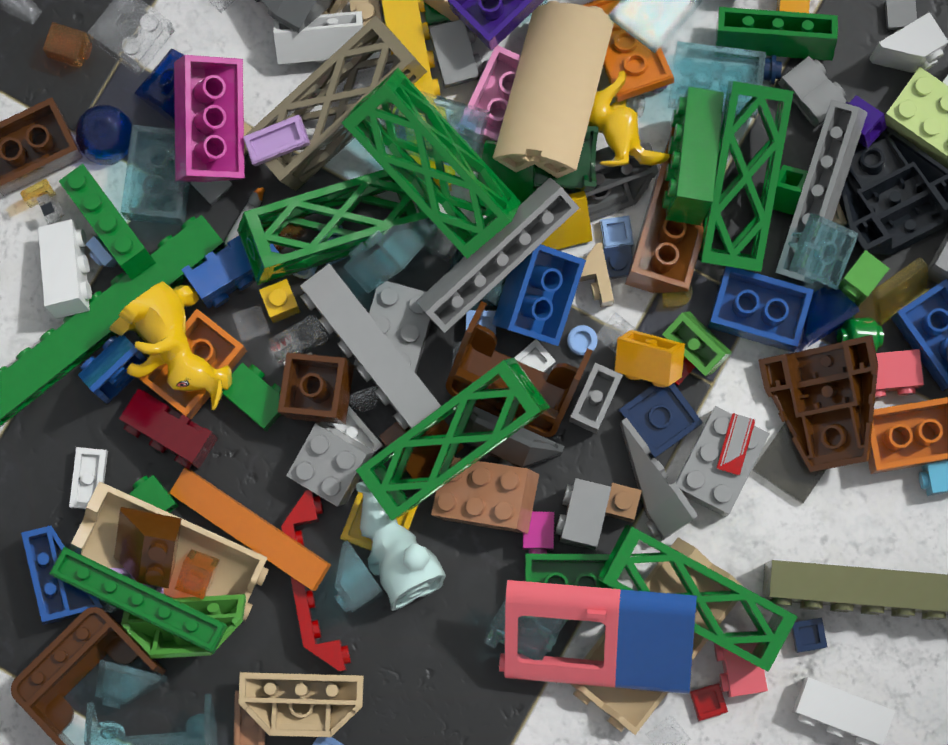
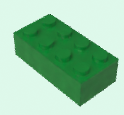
[662,86,724,226]

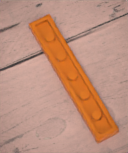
[169,468,331,591]

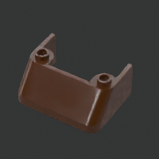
[446,301,593,437]
[11,607,167,745]

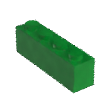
[715,7,838,61]
[59,164,155,280]

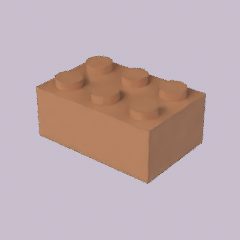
[431,457,539,534]

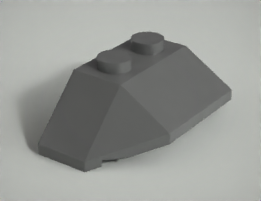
[565,143,659,221]
[454,403,565,468]

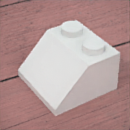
[869,12,948,73]

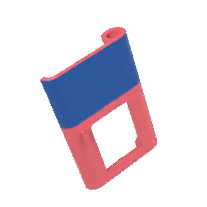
[499,580,697,694]

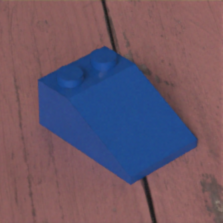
[78,335,147,404]

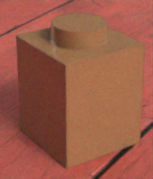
[605,483,642,522]

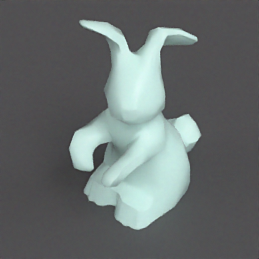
[356,481,446,611]

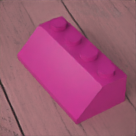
[174,55,245,182]

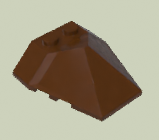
[758,335,878,472]

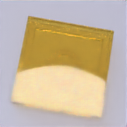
[872,257,929,325]

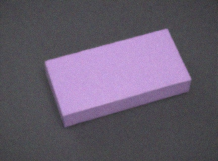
[243,115,310,166]

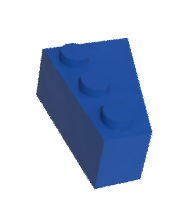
[181,232,279,309]
[21,526,103,625]

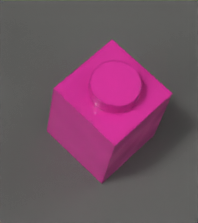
[522,511,554,554]

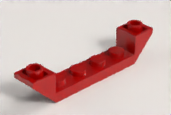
[281,490,351,672]

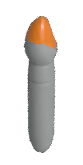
[224,187,265,247]

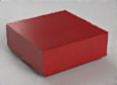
[690,683,728,721]

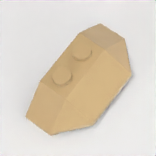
[238,672,364,737]

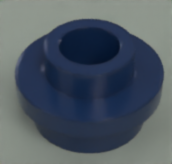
[762,55,782,85]

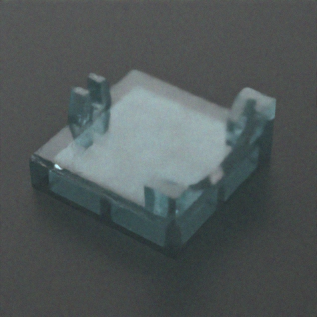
[788,213,859,290]
[484,599,568,660]

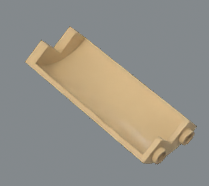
[493,1,615,178]
[70,481,269,621]
[570,537,742,735]

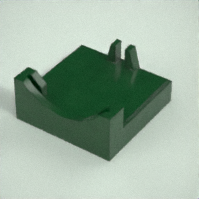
[533,126,598,191]

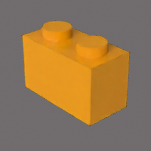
[615,330,685,387]

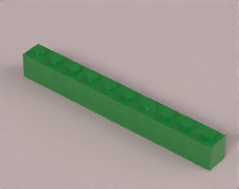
[0,215,226,427]

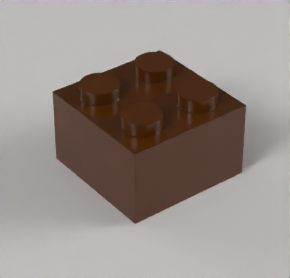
[278,352,354,425]

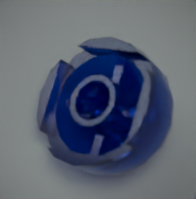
[75,105,135,165]

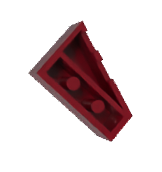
[119,388,218,469]

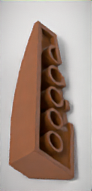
[625,127,704,293]

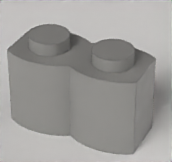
[778,56,846,127]

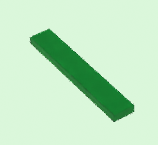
[49,547,228,654]

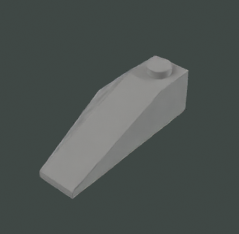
[620,418,698,540]

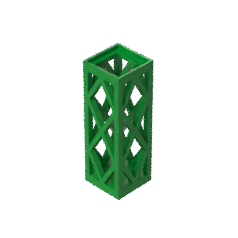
[341,68,521,259]
[698,81,794,272]
[237,169,431,285]
[356,358,550,521]
[597,525,798,672]

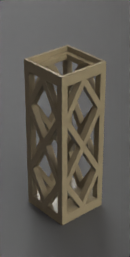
[245,16,427,191]

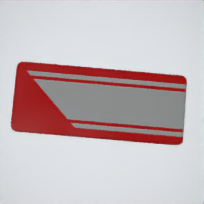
[717,413,755,475]

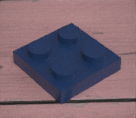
[618,383,703,458]

